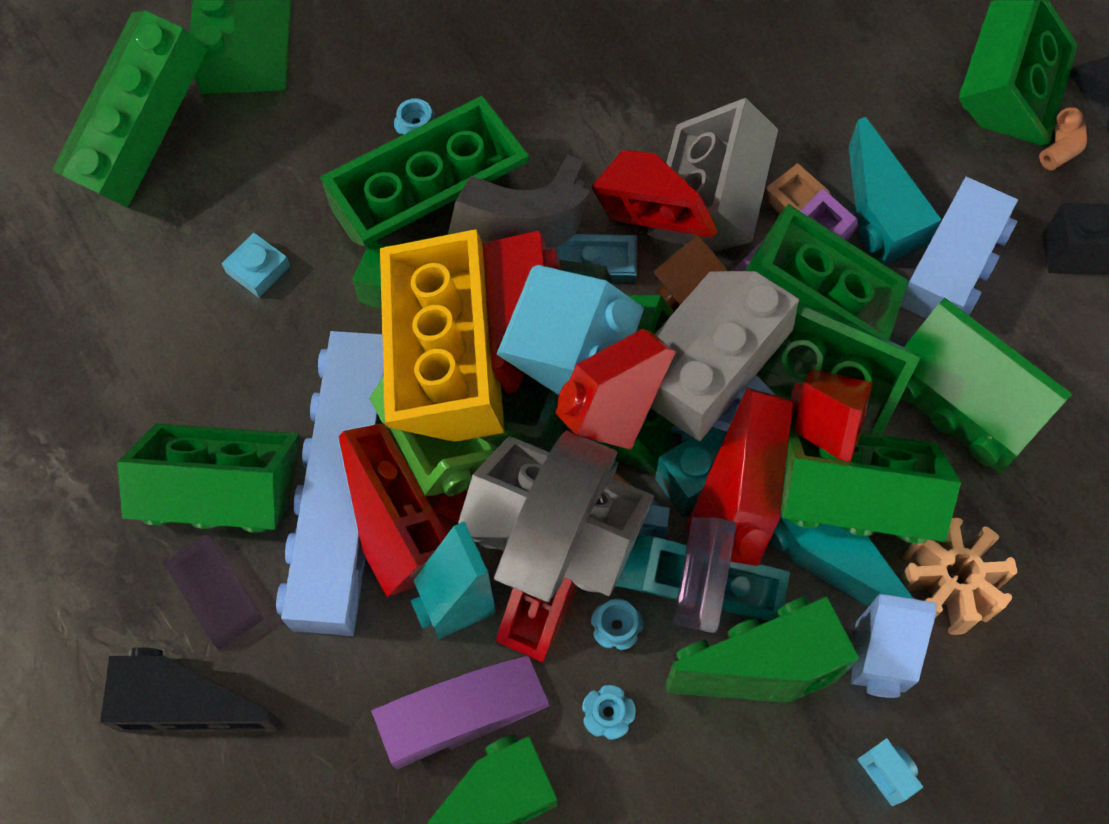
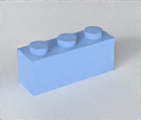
[901,177,1018,319]

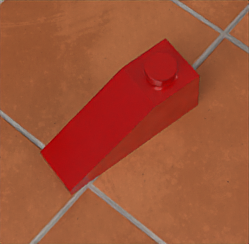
[591,150,718,238]
[483,230,562,394]
[685,387,793,567]
[339,423,447,597]

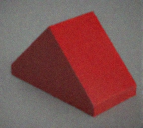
[495,577,577,663]

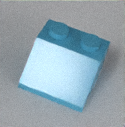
[497,265,644,395]

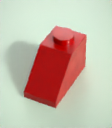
[555,329,676,449]
[790,369,873,462]

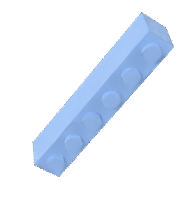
[276,331,384,637]

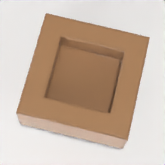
[763,163,830,214]

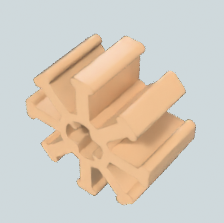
[898,518,1017,635]

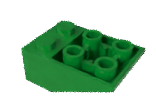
[665,597,860,703]

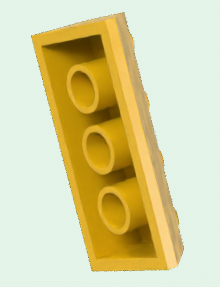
[380,229,505,442]

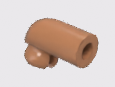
[1039,108,1087,171]

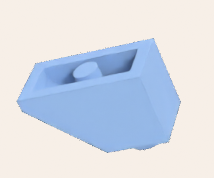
[851,594,937,698]

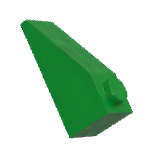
[427,735,558,824]

